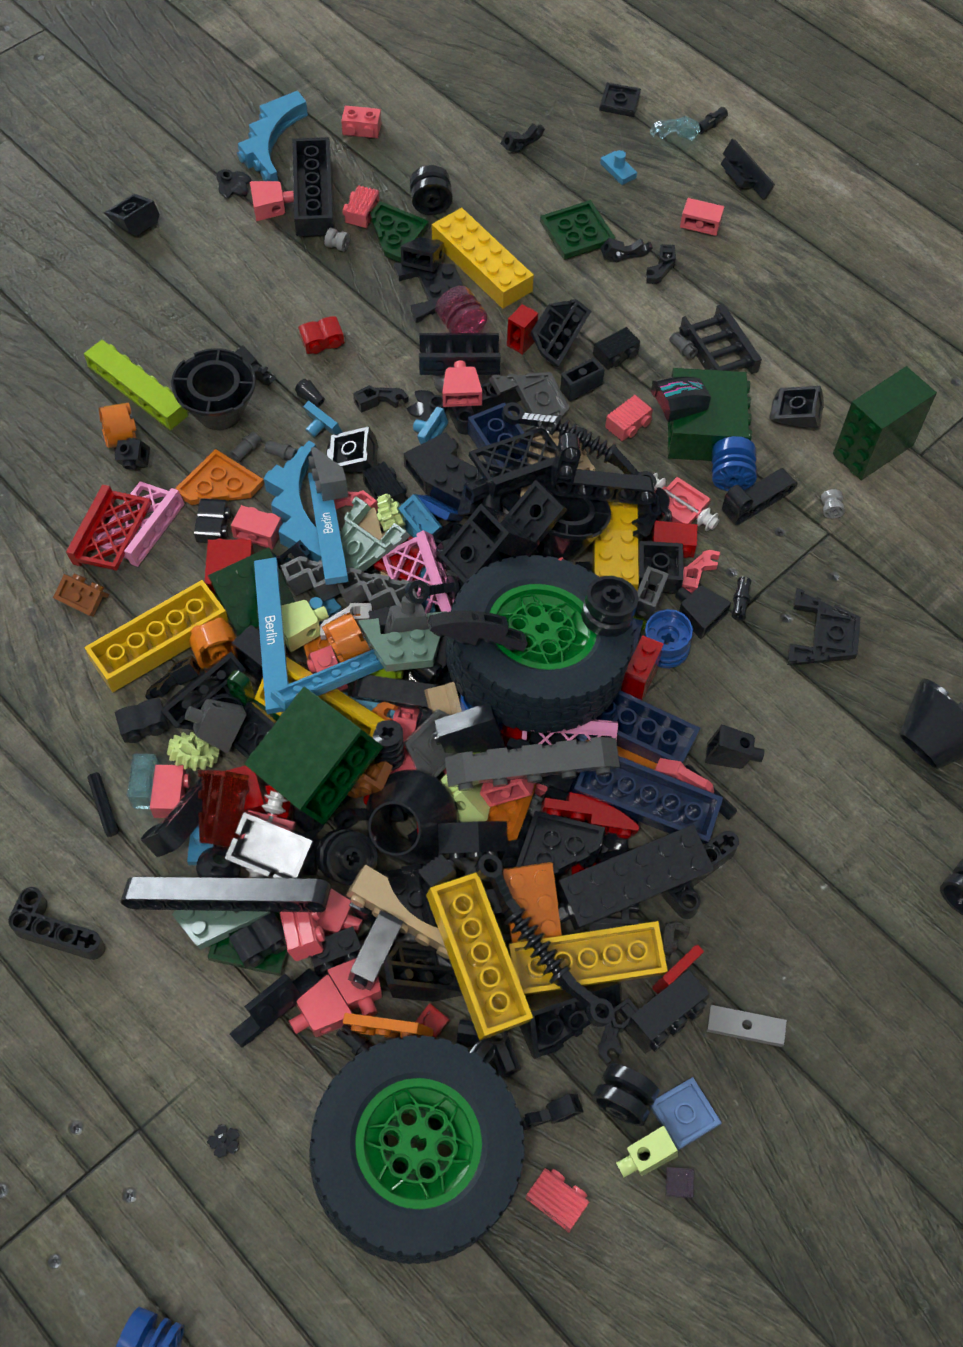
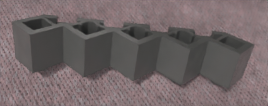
[281,556,425,611]
[445,737,620,791]

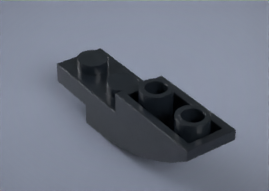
[428,611,527,652]

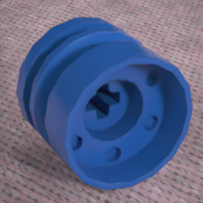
[712,436,757,491]
[645,609,693,668]
[116,1307,184,1347]

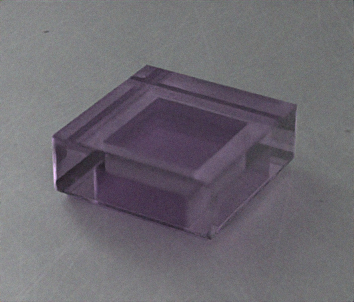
[665,1167,694,1199]

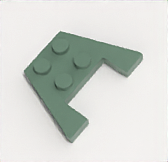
[340,496,411,572]
[358,611,447,672]
[172,855,270,950]

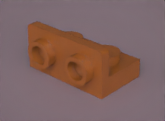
[53,573,110,617]
[347,761,393,798]

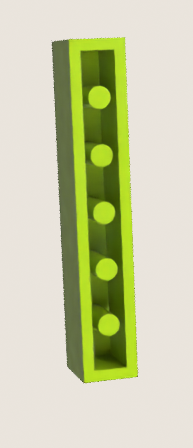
[84,340,188,431]

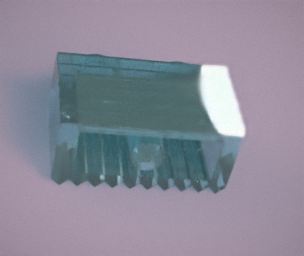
[126,754,159,809]

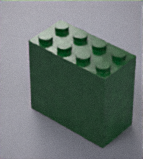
[833,366,937,481]
[668,368,752,461]
[244,686,384,825]

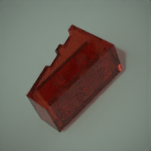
[198,770,249,847]

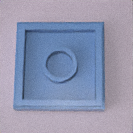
[649,1077,722,1150]

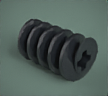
[373,720,405,771]

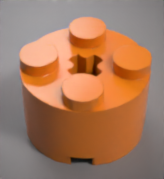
[99,402,136,448]
[322,612,370,663]
[189,618,237,669]

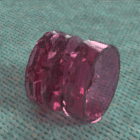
[435,286,488,333]

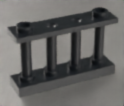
[679,303,762,375]
[419,333,501,375]

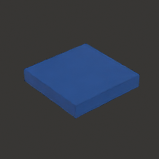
[417,495,463,521]

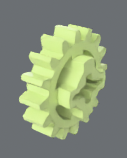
[377,493,406,532]
[167,732,220,771]

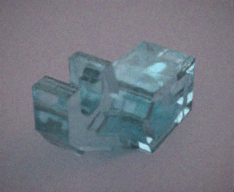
[650,116,700,141]

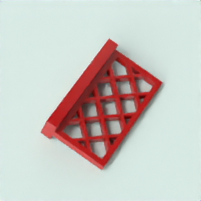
[66,484,152,571]

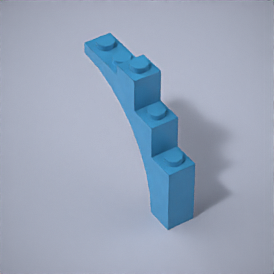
[237,91,308,181]
[264,441,322,562]

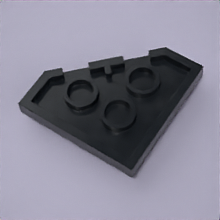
[516,811,606,876]
[377,864,465,922]

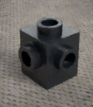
[115,438,150,470]

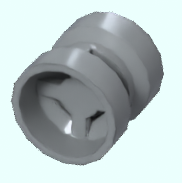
[325,228,350,252]
[821,489,845,519]

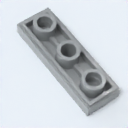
[706,1005,787,1047]

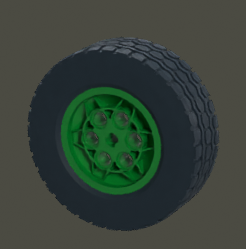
[445,555,634,733]
[309,1036,525,1264]

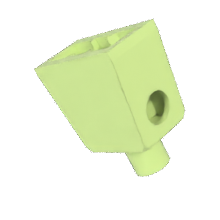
[282,600,329,652]
[441,774,490,822]
[616,1126,678,1177]

